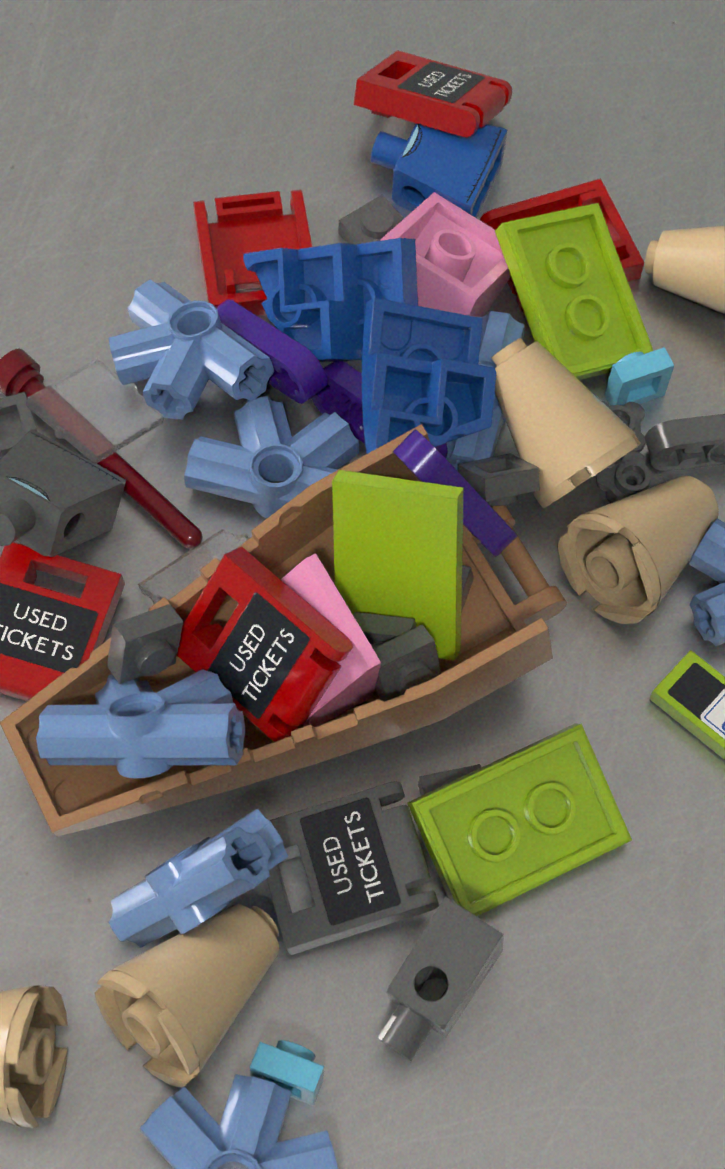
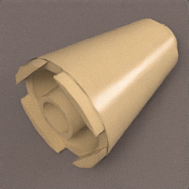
[645,226,725,314]
[492,338,641,509]
[558,476,719,624]
[95,904,279,1088]
[0,985,67,1128]

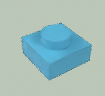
[604,347,675,406]
[250,1040,324,1106]

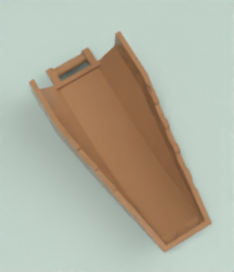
[0,424,567,836]

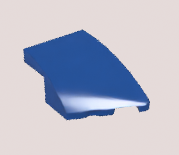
[243,238,418,362]
[362,298,496,454]

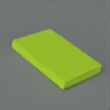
[495,203,654,380]
[332,470,463,661]
[407,724,632,916]

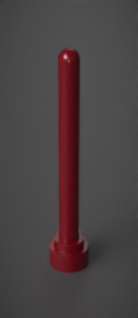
[0,349,203,549]

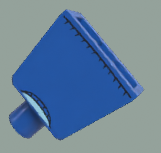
[370,123,507,218]

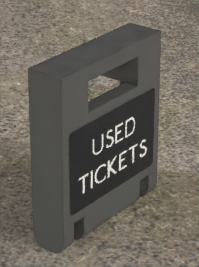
[266,781,439,955]

